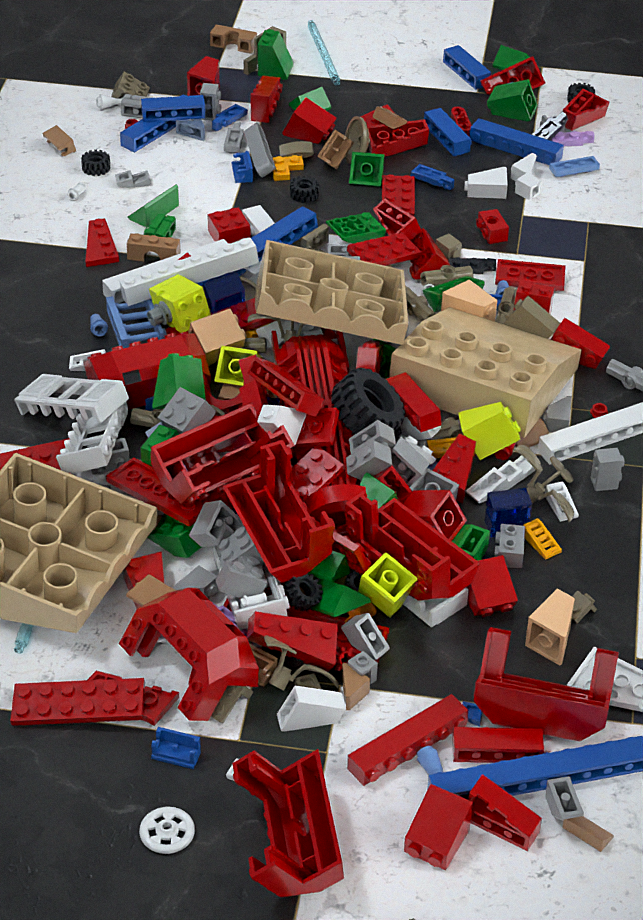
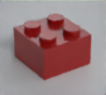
[207,207,250,244]

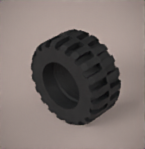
[331,368,405,435]

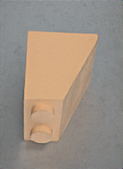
[441,280,497,322]
[189,309,246,366]
[525,589,575,666]

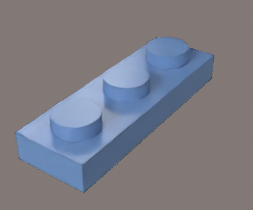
[549,156,600,177]

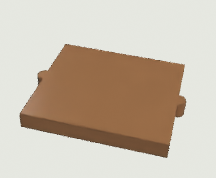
[126,574,176,606]

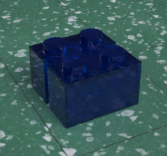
[204,272,245,313]
[484,488,532,537]

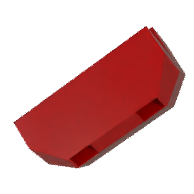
[84,331,211,410]
[151,403,295,504]
[222,440,335,583]
[345,491,480,601]
[119,587,259,721]
[473,627,619,742]
[232,749,344,897]

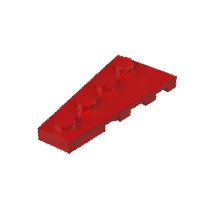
[86,218,119,267]
[87,670,180,726]

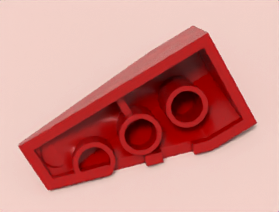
[480,56,546,95]
[409,228,450,280]

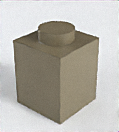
[436,233,462,262]

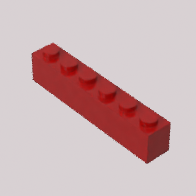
[247,356,324,417]
[347,694,469,786]

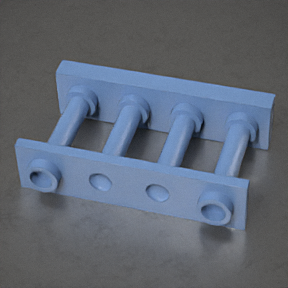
[106,296,166,348]

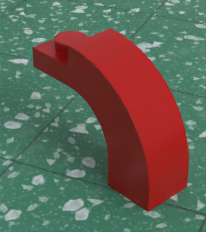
[304,484,367,522]

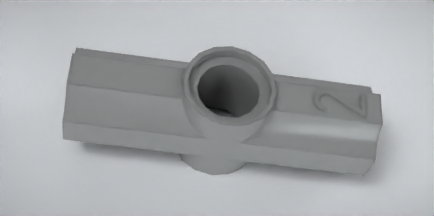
[606,359,643,391]

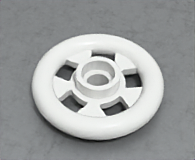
[139,807,195,854]

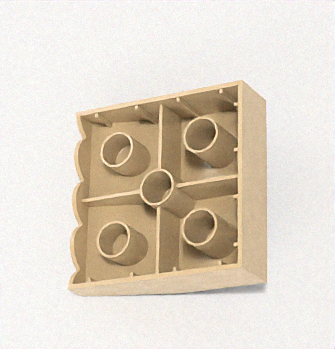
[255,240,408,345]
[389,307,581,438]
[0,453,157,633]

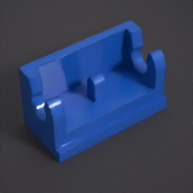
[231,151,253,183]
[151,727,201,769]

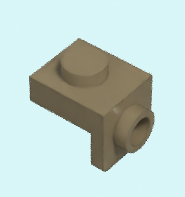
[572,591,597,623]

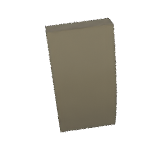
[279,141,314,159]

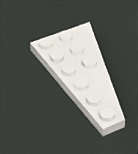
[567,647,643,712]

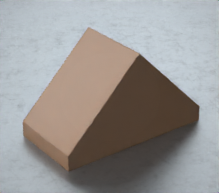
[342,663,370,710]

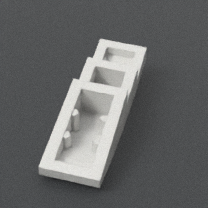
[466,455,535,504]

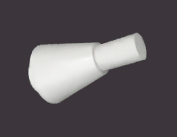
[96,94,123,110]

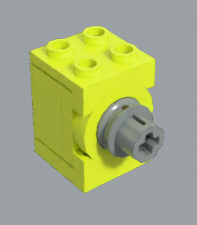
[147,274,211,333]

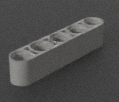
[244,122,276,178]

